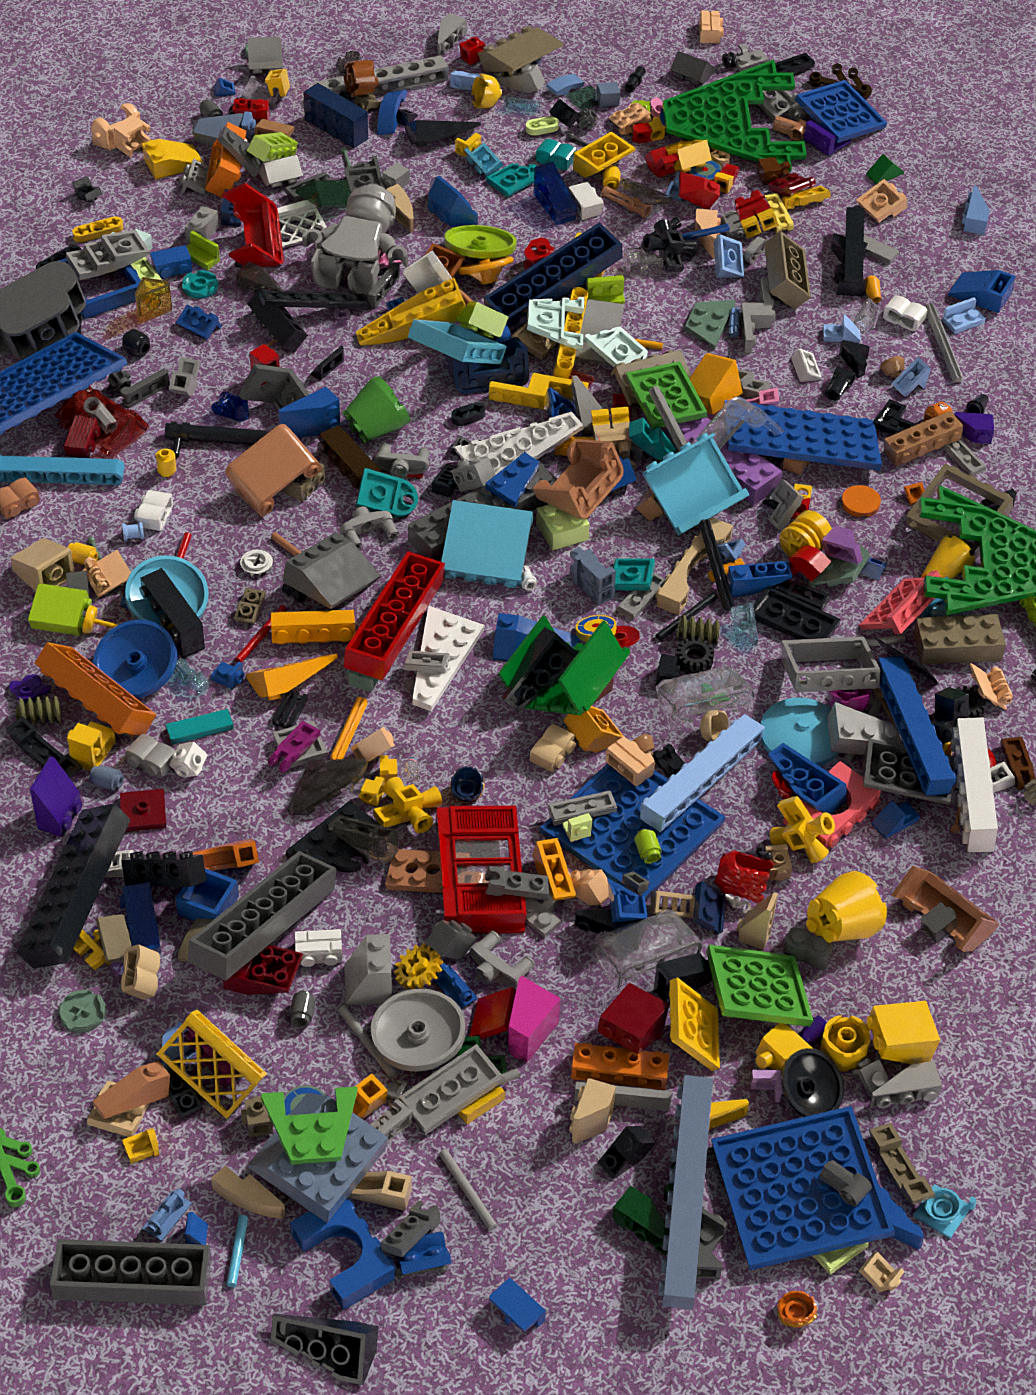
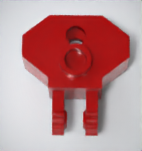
[523,237,554,270]

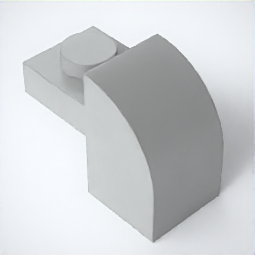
[169,357,200,396]

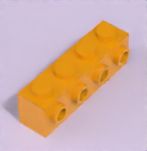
[271,610,355,644]

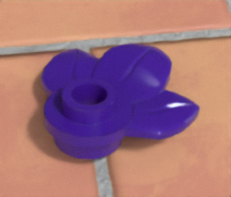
[9,674,51,704]

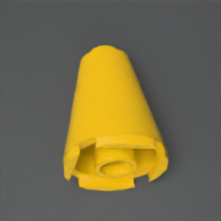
[921,535,975,579]

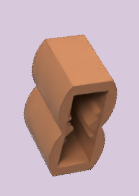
[0,478,40,519]

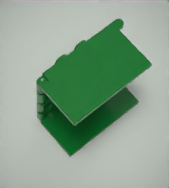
[498,615,630,715]

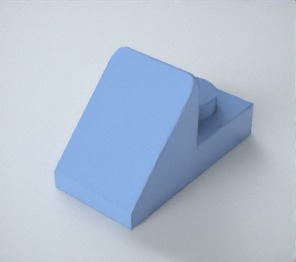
[823,314,861,343]
[891,357,931,397]

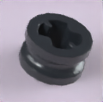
[722,52,737,69]

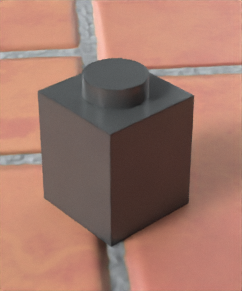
[920,902,957,943]

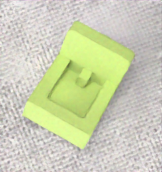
[563,813,592,842]

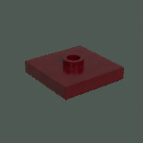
[120,789,167,832]

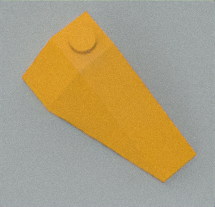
[245,654,338,700]

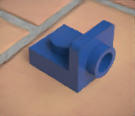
[211,662,244,689]

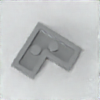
[769,479,804,530]

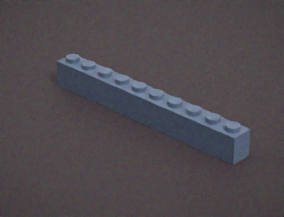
[658,1075,713,1310]

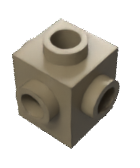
[241,1096,273,1137]

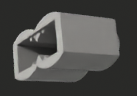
[126,734,175,778]

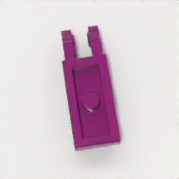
[268,721,321,773]

